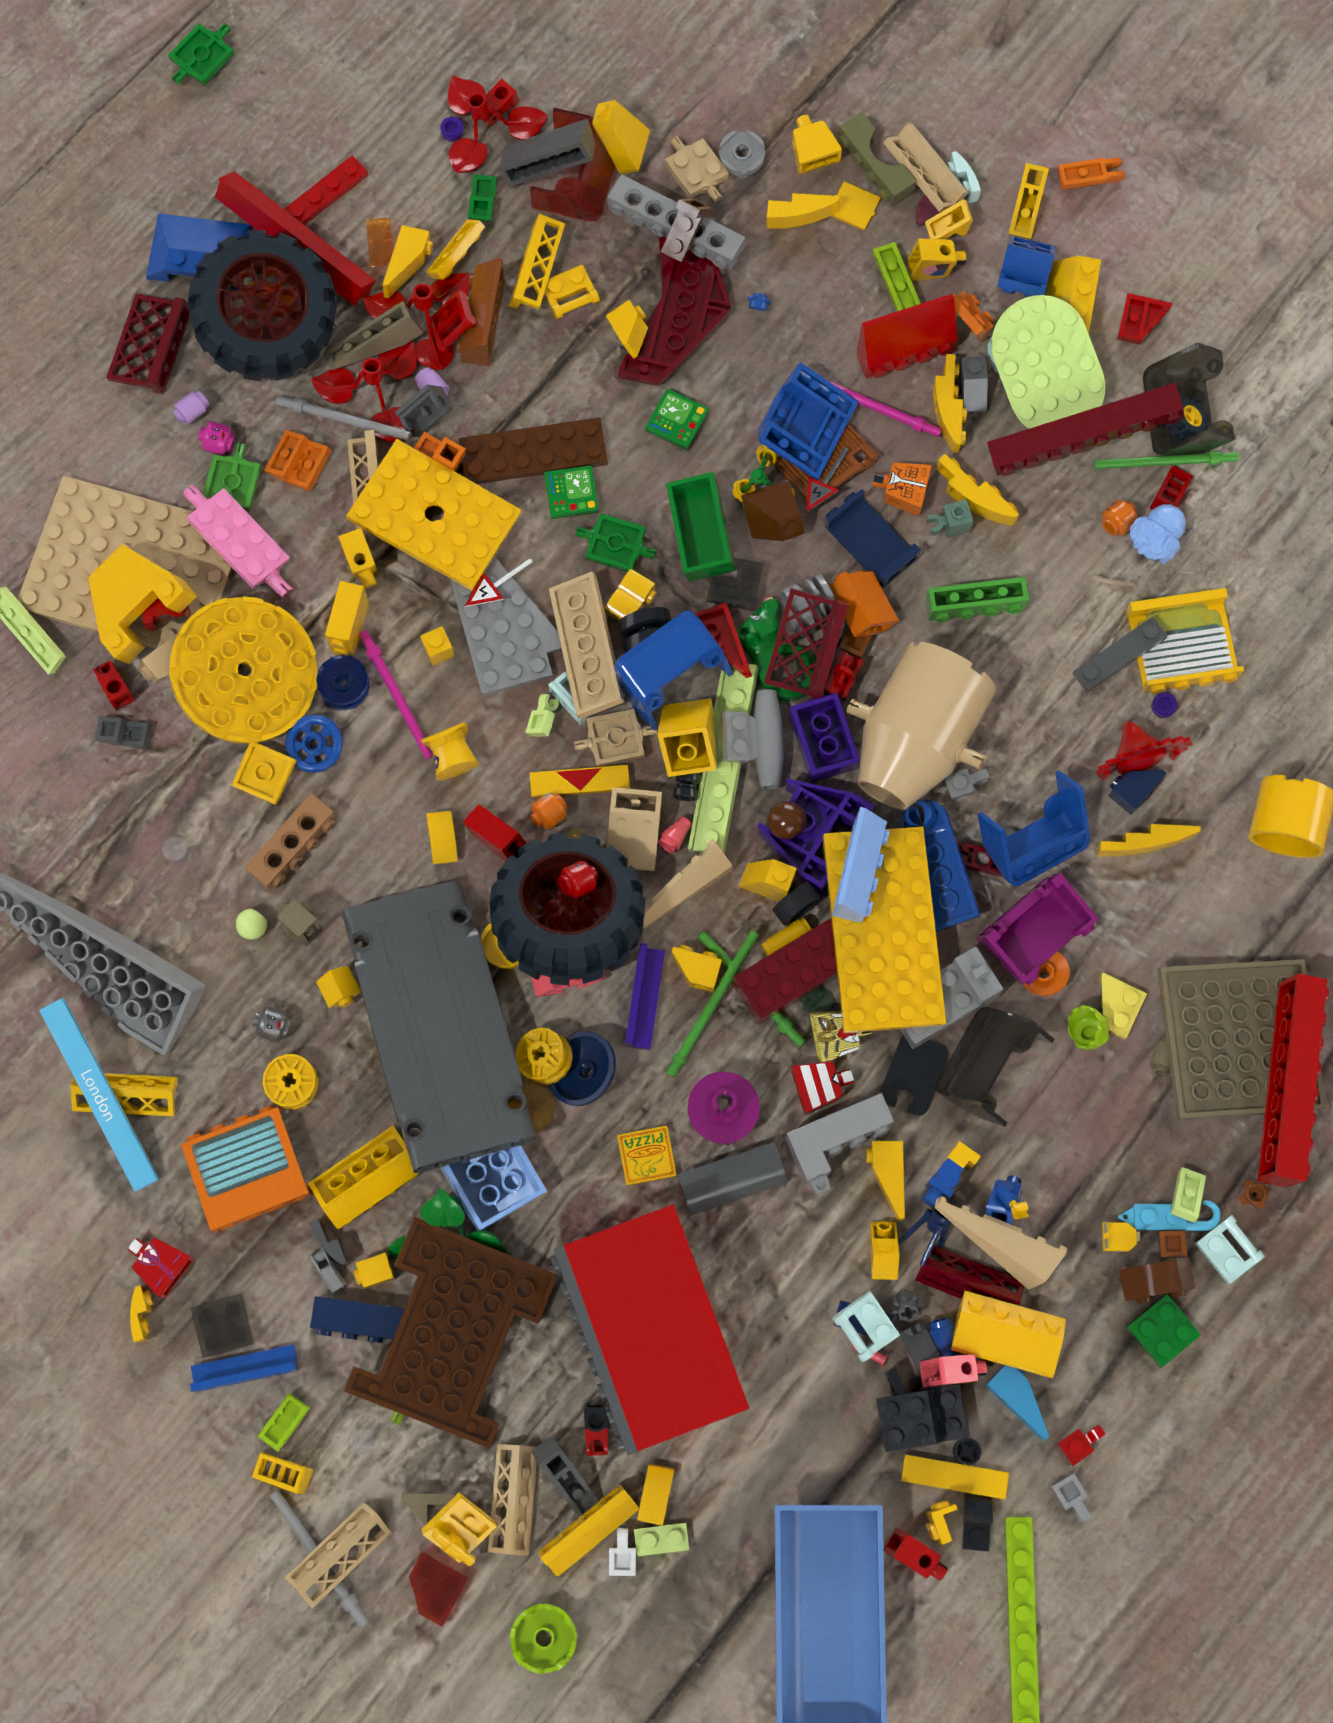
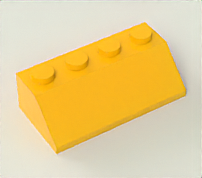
[1045,256,1101,334]
[308,1125,420,1230]
[951,1291,1066,1378]

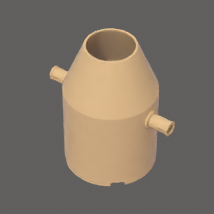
[847,642,996,810]

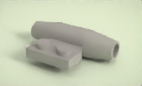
[721,689,784,790]

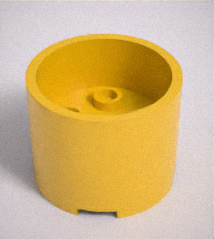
[1248,775,1333,858]

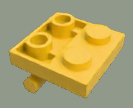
[421,1493,497,1566]

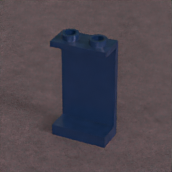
[825,489,921,588]

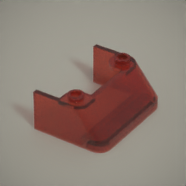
[530,108,616,222]

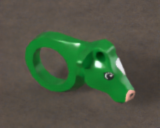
[736,597,816,702]

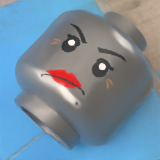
[252,1006,291,1042]

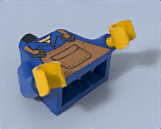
[986,1175,1029,1228]

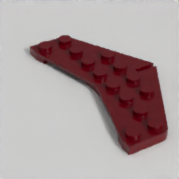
[618,213,731,386]

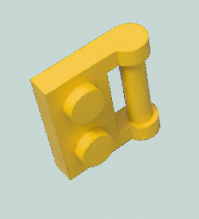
[540,264,600,319]

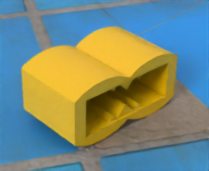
[605,569,657,621]

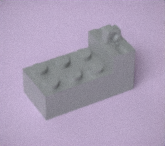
[899,946,1003,1050]
[784,1093,894,1195]

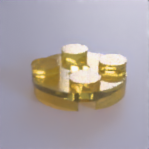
[508,1083,555,1134]

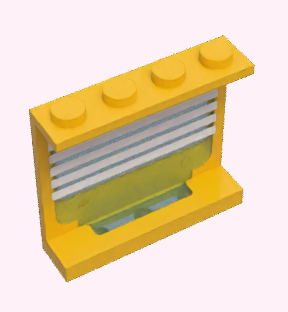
[1126,588,1244,694]

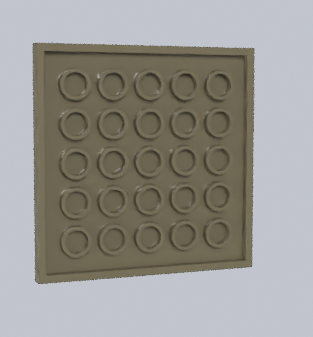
[1157,959,1326,1120]

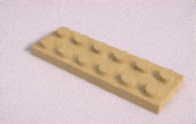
[549,571,625,719]

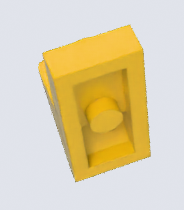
[925,199,973,239]

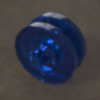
[316,655,370,711]

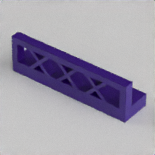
[625,943,665,1050]

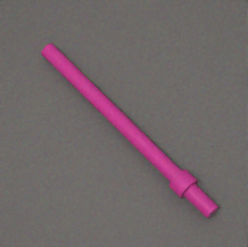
[829,381,942,438]
[359,630,433,760]

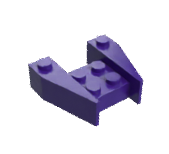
[757,779,875,895]

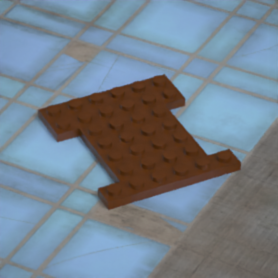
[343,1217,558,1448]

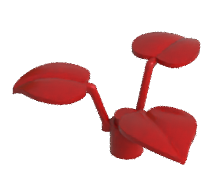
[448,76,548,173]
[363,273,469,370]
[312,341,417,443]

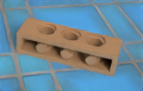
[244,793,336,892]

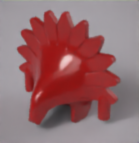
[1096,721,1193,780]

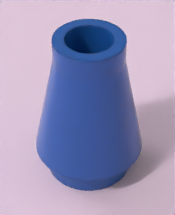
[929,1318,956,1357]

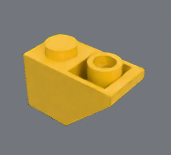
[672,945,722,993]
[870,1221,899,1280]

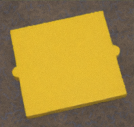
[831,181,881,231]

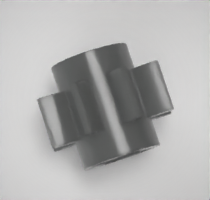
[891,1289,924,1322]

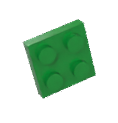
[1127,1294,1201,1368]

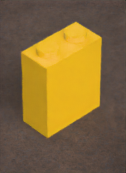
[325,581,369,657]

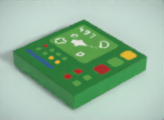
[645,388,709,451]
[544,465,599,520]

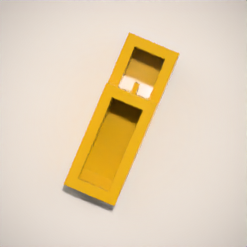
[767,193,839,229]

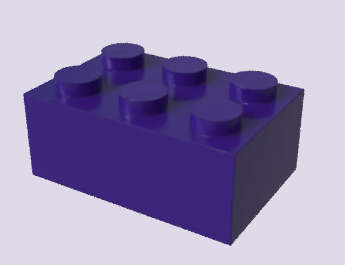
[789,693,860,783]

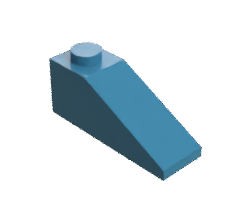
[985,1365,1049,1441]

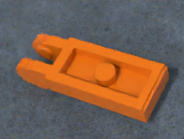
[1057,157,1125,190]

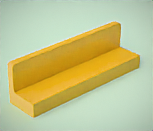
[538,1484,639,1577]

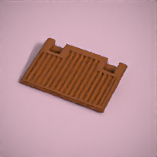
[774,423,879,501]

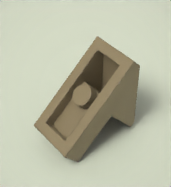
[401,1493,456,1525]

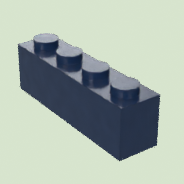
[310,1296,404,1343]

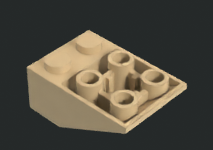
[607,787,662,871]

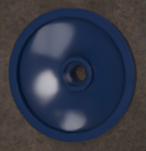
[549,1031,616,1106]

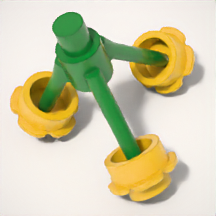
[732,445,795,502]

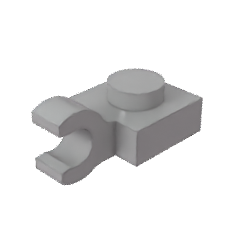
[944,768,990,801]
[1051,1473,1092,1523]

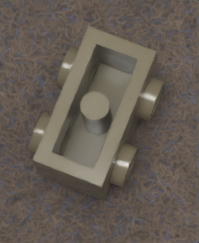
[277,899,323,947]

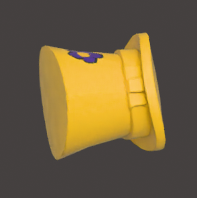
[421,722,480,781]

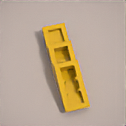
[1096,824,1201,857]

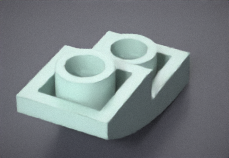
[947,151,981,203]

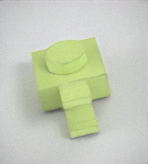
[525,694,559,737]

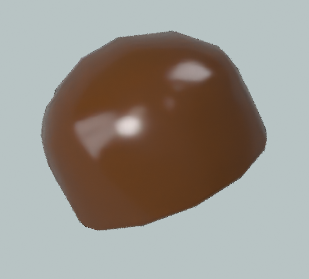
[767,801,808,839]

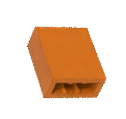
[829,570,899,637]

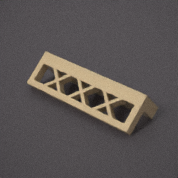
[883,123,968,212]
[347,430,379,531]
[488,1444,537,1555]
[284,1502,392,1609]

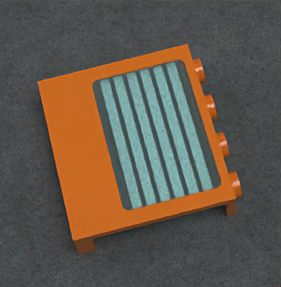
[181,1106,312,1233]

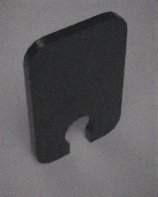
[880,1035,948,1116]

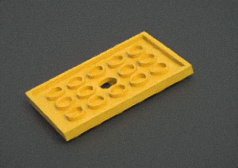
[346,439,522,591]

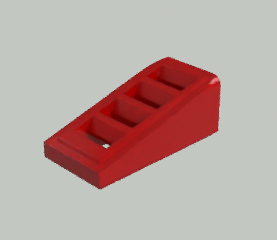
[1150,465,1193,510]

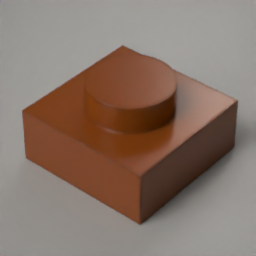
[839,628,872,659]
[1157,1230,1187,1258]

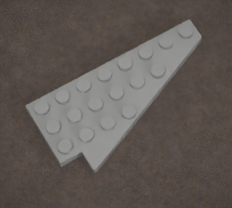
[432,513,562,697]

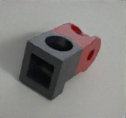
[584,1405,608,1456]

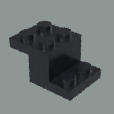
[876,1384,970,1452]

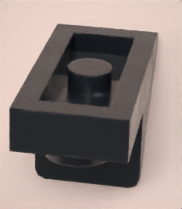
[961,1495,993,1552]

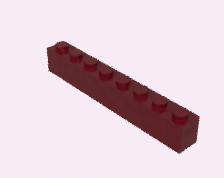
[987,382,1185,476]

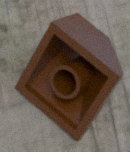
[741,480,805,541]

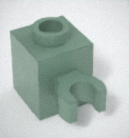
[926,499,974,538]

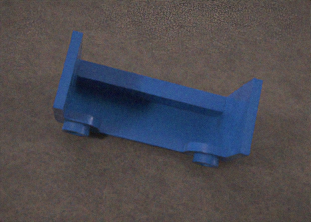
[615,611,733,731]
[978,770,1090,886]

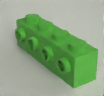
[926,577,1029,623]

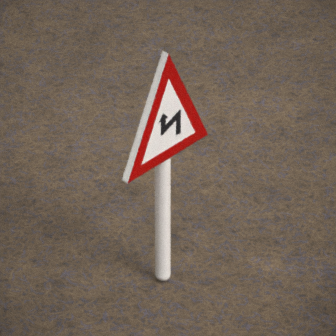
[464,559,532,607]

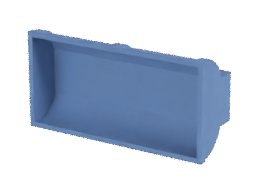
[775,1505,887,1723]

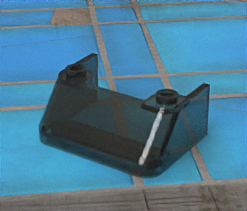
[935,1007,1055,1127]

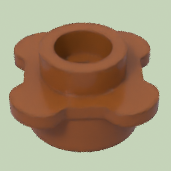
[1240,1180,1269,1210]

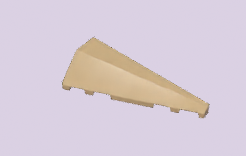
[643,839,733,929]
[934,1196,1067,1290]

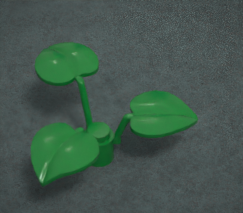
[387,1188,507,1259]

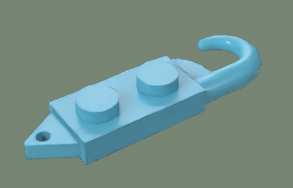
[1117,1200,1221,1231]

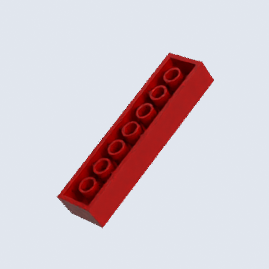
[1257,973,1329,1188]

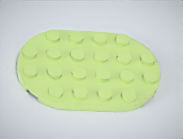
[991,295,1105,429]

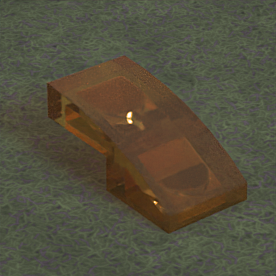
[366,217,393,267]

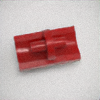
[824,651,864,701]

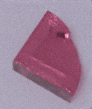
[915,195,939,228]

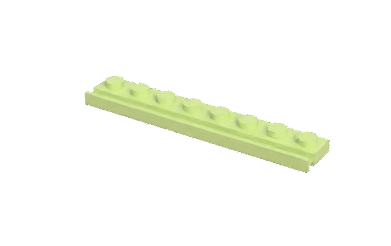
[688,664,759,854]

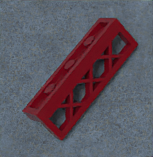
[915,1245,1024,1306]

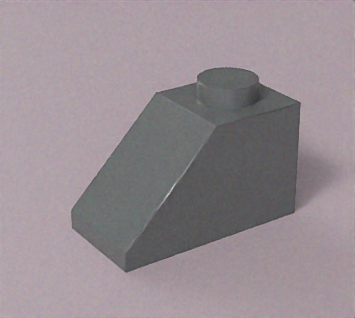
[959,356,988,413]

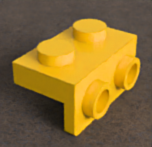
[926,1500,958,1545]

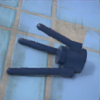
[898,1208,951,1267]

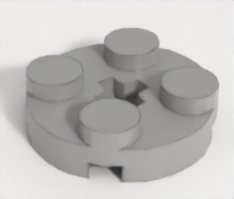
[719,130,765,179]

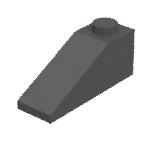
[531,1436,600,1517]

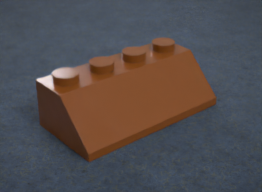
[457,258,505,366]

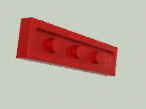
[284,155,368,225]

